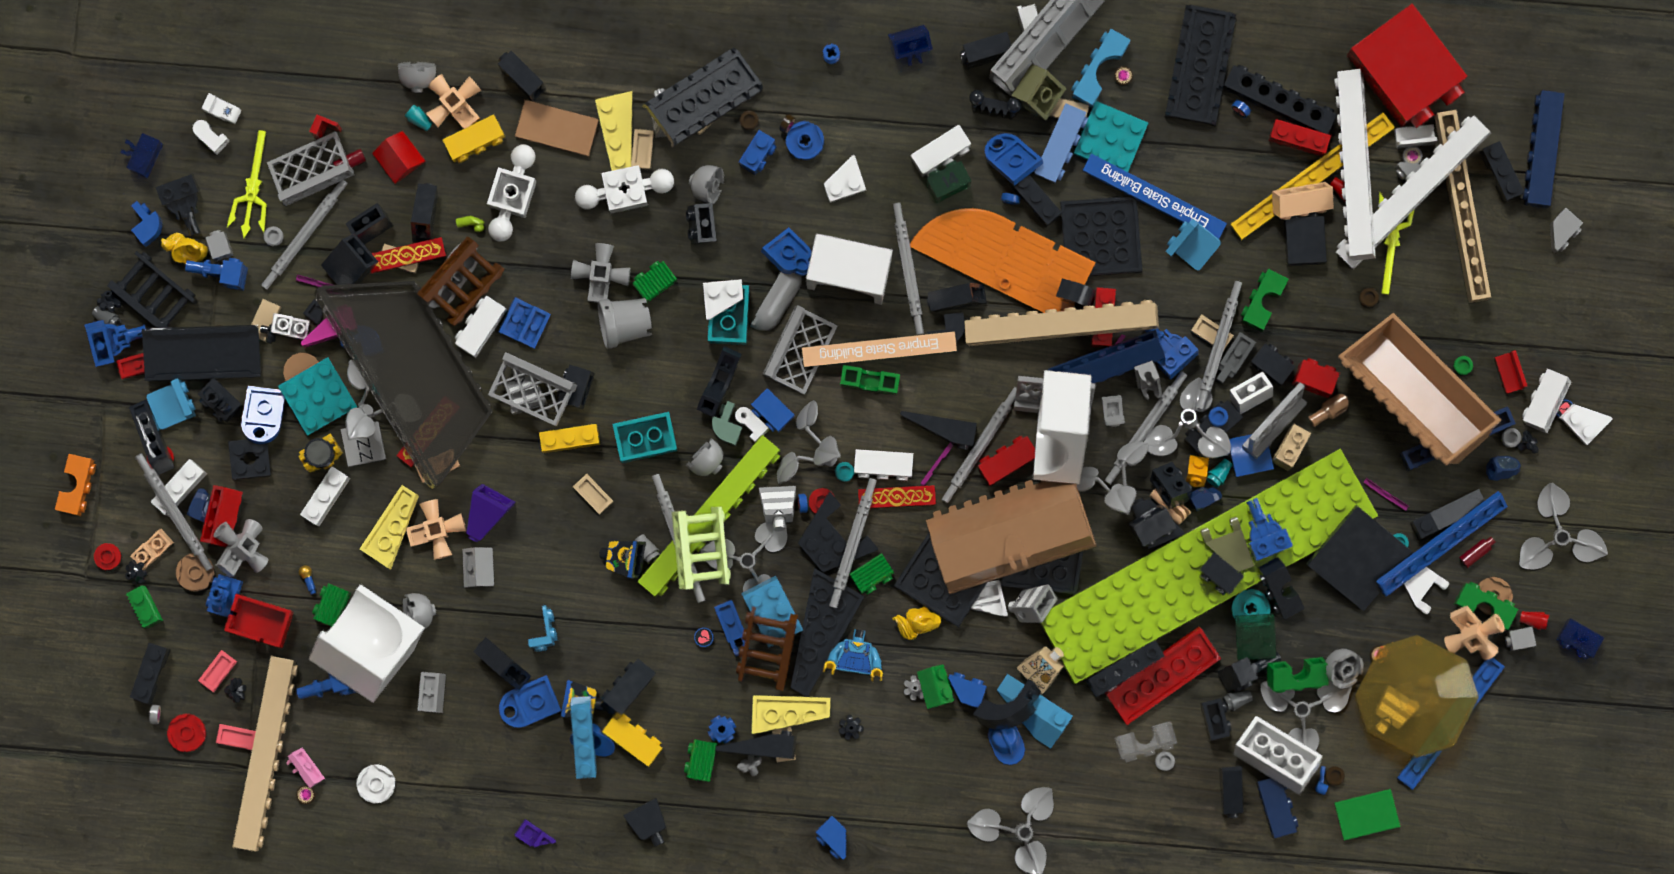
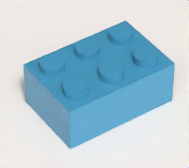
[741,576,803,647]

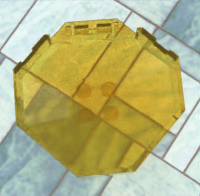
[1354,635,1479,759]

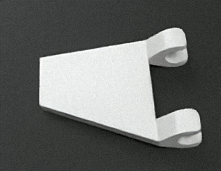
[1404,567,1449,614]

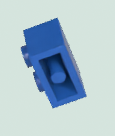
[739,130,777,175]
[751,388,795,433]

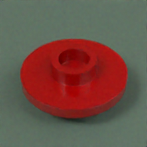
[809,488,835,513]
[94,543,121,570]

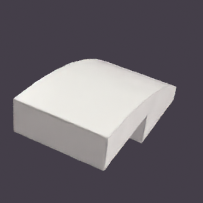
[271,313,309,340]

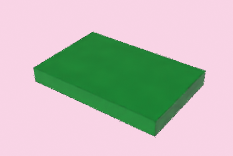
[1334,789,1400,840]

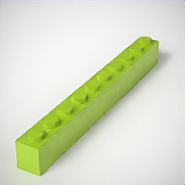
[638,435,780,597]

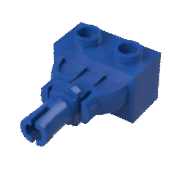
[185,258,248,291]
[84,320,146,367]
[1144,329,1199,380]
[1246,498,1293,562]
[206,574,243,617]
[297,673,356,699]

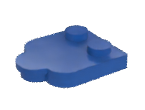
[761,227,811,276]

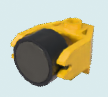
[299,433,343,472]

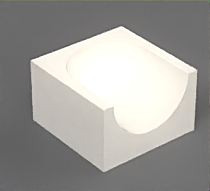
[806,234,892,305]
[1033,371,1091,484]
[309,584,425,702]

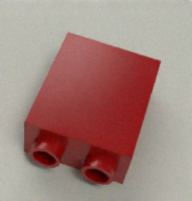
[1347,3,1468,129]

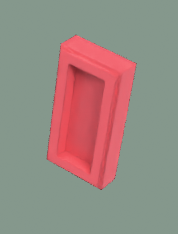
[198,650,237,692]
[216,724,256,750]

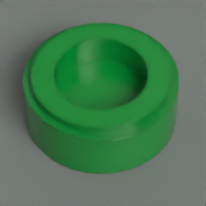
[1453,356,1473,376]

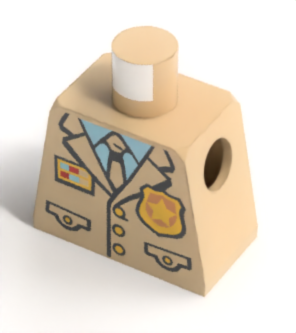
[1017,647,1064,694]

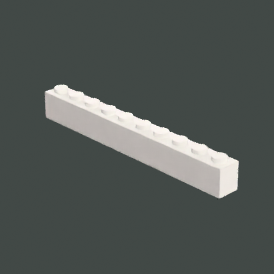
[1335,69,1376,261]
[1336,116,1491,269]

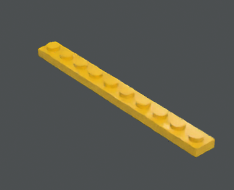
[1230,112,1395,240]

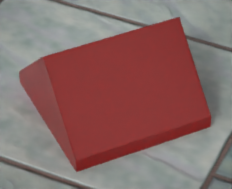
[372,131,426,184]

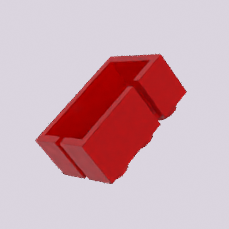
[224,594,294,648]

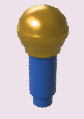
[299,565,316,594]

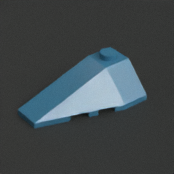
[997,674,1073,749]

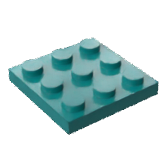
[1074,101,1148,172]
[278,357,357,436]

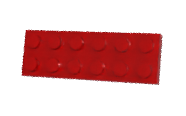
[1105,627,1221,725]

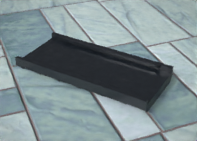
[1165,5,1237,126]
[642,48,763,148]
[141,325,261,381]

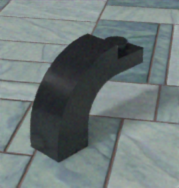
[696,346,742,417]
[973,680,1041,730]

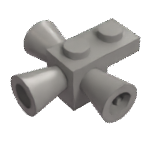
[571,243,631,303]
[213,519,269,577]

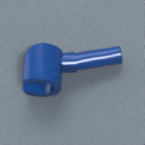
[1315,766,1328,795]

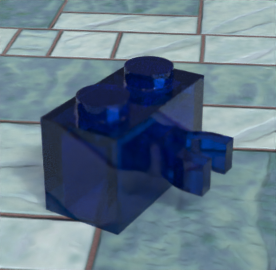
[888,25,933,66]
[120,133,163,179]
[1557,618,1604,659]

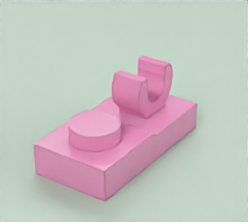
[287,748,325,788]

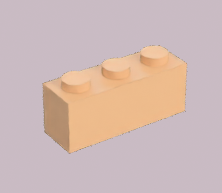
[1272,182,1333,219]

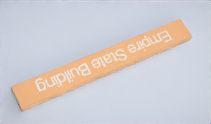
[802,331,957,367]

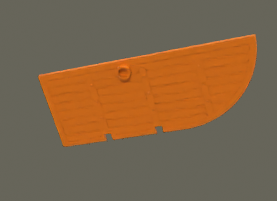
[910,208,1096,313]

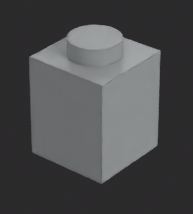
[205,230,234,262]
[1505,627,1536,651]

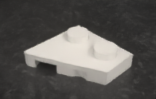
[824,155,866,202]
[703,280,743,320]
[1559,404,1612,445]
[971,580,1008,617]

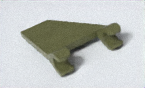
[1200,517,1254,572]

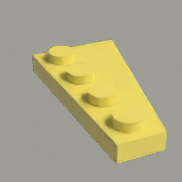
[595,91,633,171]
[360,485,419,569]
[752,696,830,735]

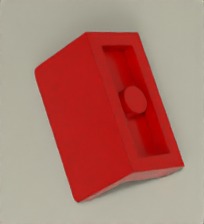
[309,114,342,139]
[1494,350,1527,394]

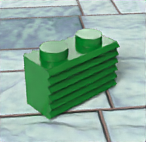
[633,261,677,303]
[849,553,894,595]
[312,583,351,626]
[126,585,163,628]
[917,664,954,709]
[684,739,717,782]

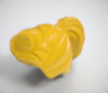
[161,233,208,264]
[892,607,941,640]

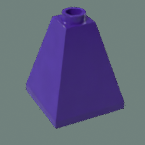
[466,484,516,542]

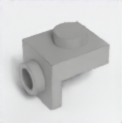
[1102,395,1125,427]

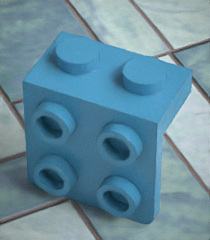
[1165,219,1221,270]
[147,378,196,430]
[528,605,558,652]

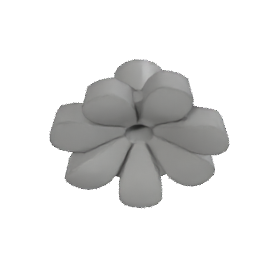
[903,675,924,701]
[737,755,761,776]

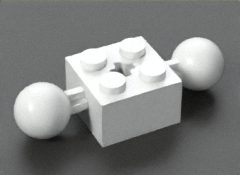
[487,145,536,241]
[575,165,674,213]

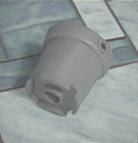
[598,298,652,349]

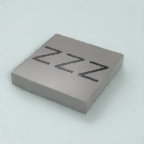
[341,421,386,467]

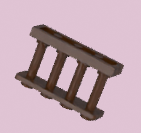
[417,236,505,326]
[736,606,798,691]

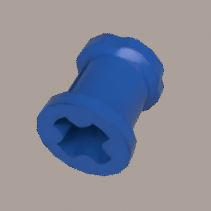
[823,44,840,64]

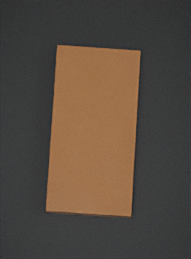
[515,100,599,157]

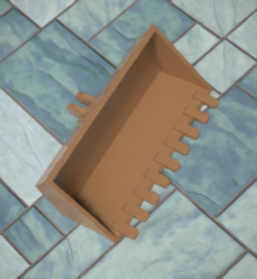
[1338,313,1501,465]
[926,480,1096,594]

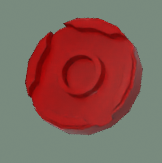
[167,714,206,752]

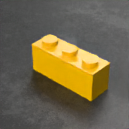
[443,114,506,163]
[539,424,600,453]
[602,714,663,767]

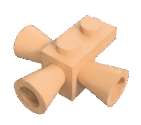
[426,74,481,129]
[406,499,466,560]
[1444,606,1504,660]

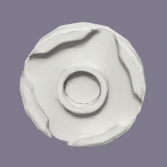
[357,765,396,803]

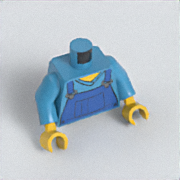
[823,629,883,681]

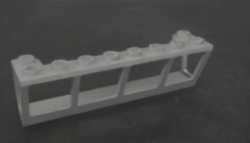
[989,0,1105,98]

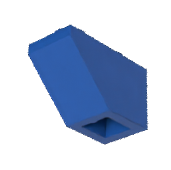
[948,672,986,708]
[816,816,846,860]

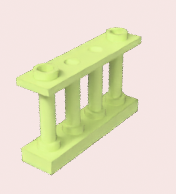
[672,507,731,589]

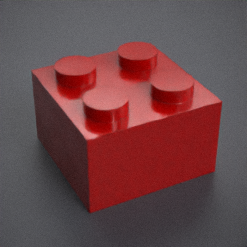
[1292,358,1340,398]

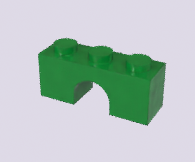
[1240,269,1289,332]
[840,365,900,395]
[1454,582,1518,631]
[1267,657,1329,693]

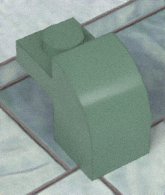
[712,401,743,446]

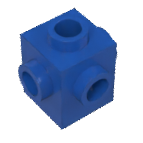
[708,715,736,744]

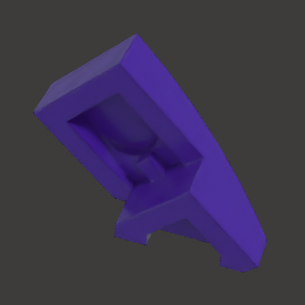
[514,819,556,847]

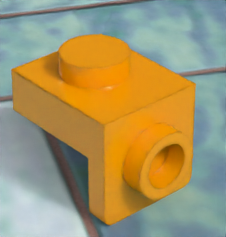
[1186,455,1209,487]

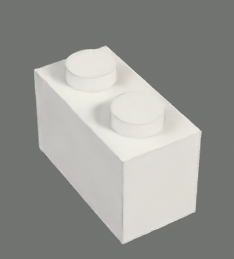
[1230,372,1273,414]

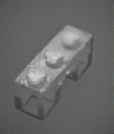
[1114,721,1177,762]

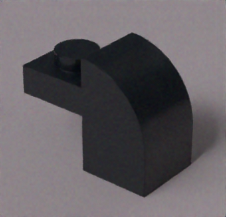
[1056,278,1096,309]
[926,313,965,343]

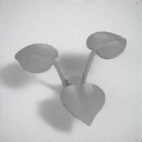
[346,360,422,440]
[1144,378,1231,458]
[777,400,840,485]
[1076,442,1149,514]
[1519,483,1608,569]
[701,522,787,592]
[1261,681,1352,751]
[967,787,1054,874]

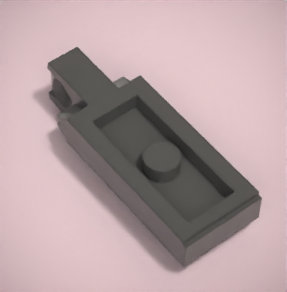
[1216,332,1256,384]

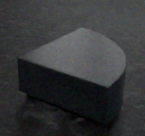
[303,298,323,325]

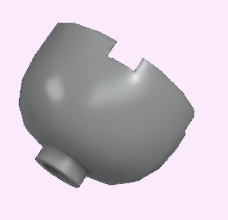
[398,62,436,92]
[689,165,724,204]
[686,438,723,476]
[403,593,436,629]
[1326,649,1364,689]

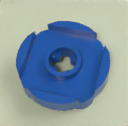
[786,121,824,160]

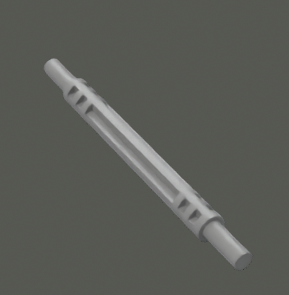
[261,180,348,289]
[893,203,924,335]
[1196,281,1242,410]
[1104,371,1187,485]
[942,387,1016,503]
[135,453,213,571]
[652,474,705,603]
[829,478,877,609]

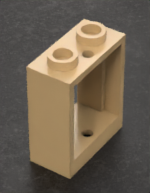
[1272,424,1311,471]

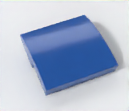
[498,297,551,349]
[1229,434,1274,477]

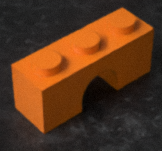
[55,454,96,516]

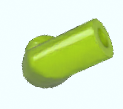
[456,216,485,232]

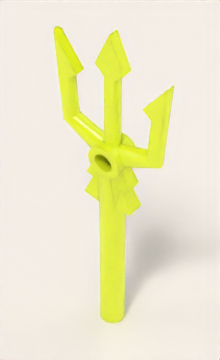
[227,130,267,238]
[1379,191,1415,295]

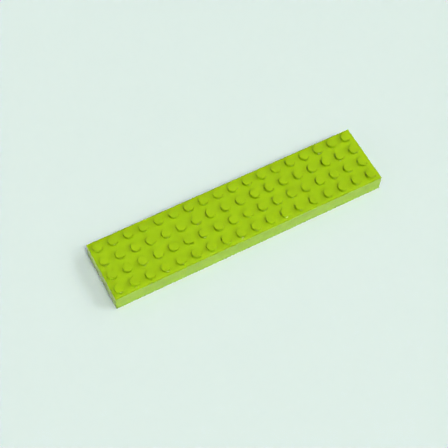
[1040,449,1378,684]

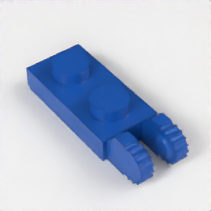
[714,600,750,657]

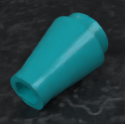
[405,105,433,132]
[1206,459,1233,488]

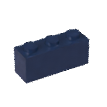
[1256,778,1299,838]

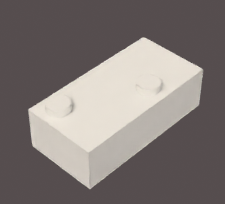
[1233,716,1322,795]

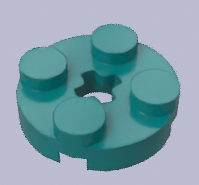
[1231,589,1270,628]

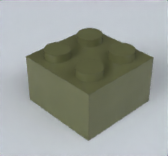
[1011,64,1066,120]

